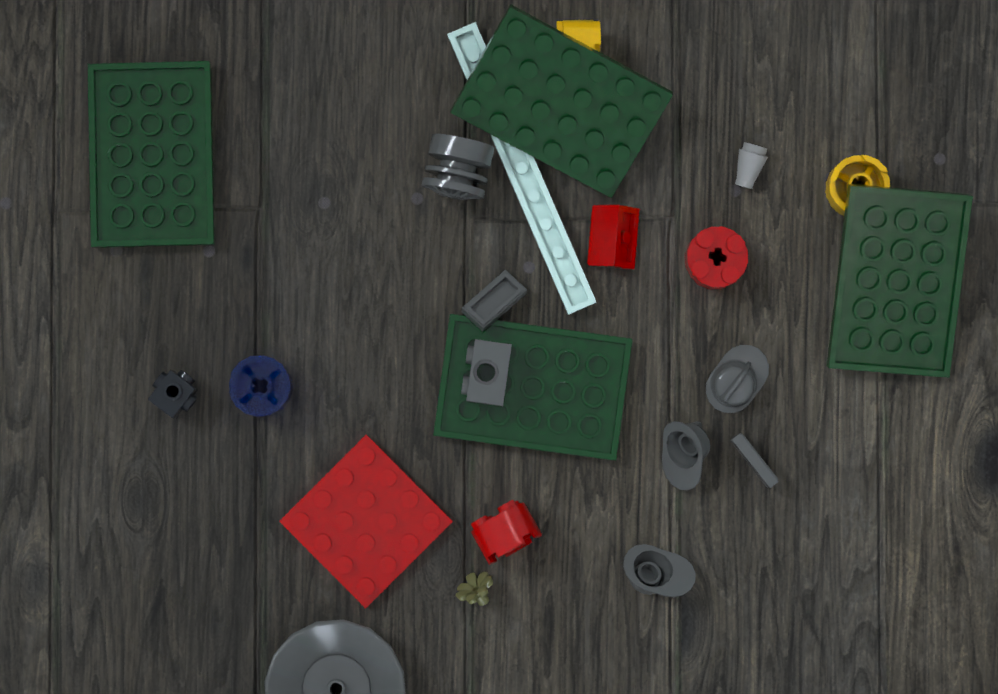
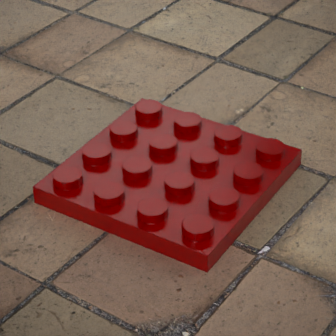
[279,434,453,609]

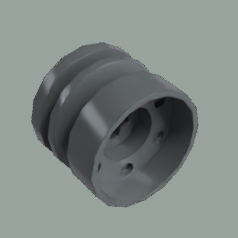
[421,134,494,200]

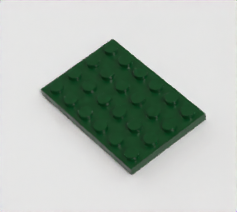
[450,4,673,198]
[88,61,215,248]
[826,184,973,378]
[433,314,632,461]

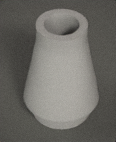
[735,142,768,189]

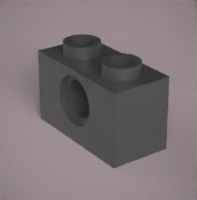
[461,339,512,407]

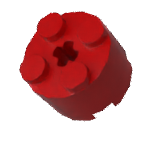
[685,226,748,290]
[471,500,542,565]

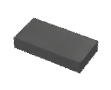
[461,269,527,332]
[730,433,779,488]

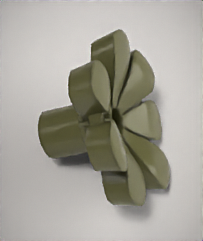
[455,572,493,606]

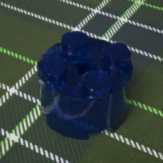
[229,355,293,417]

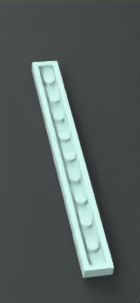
[447,22,596,315]

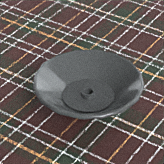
[264,619,406,694]

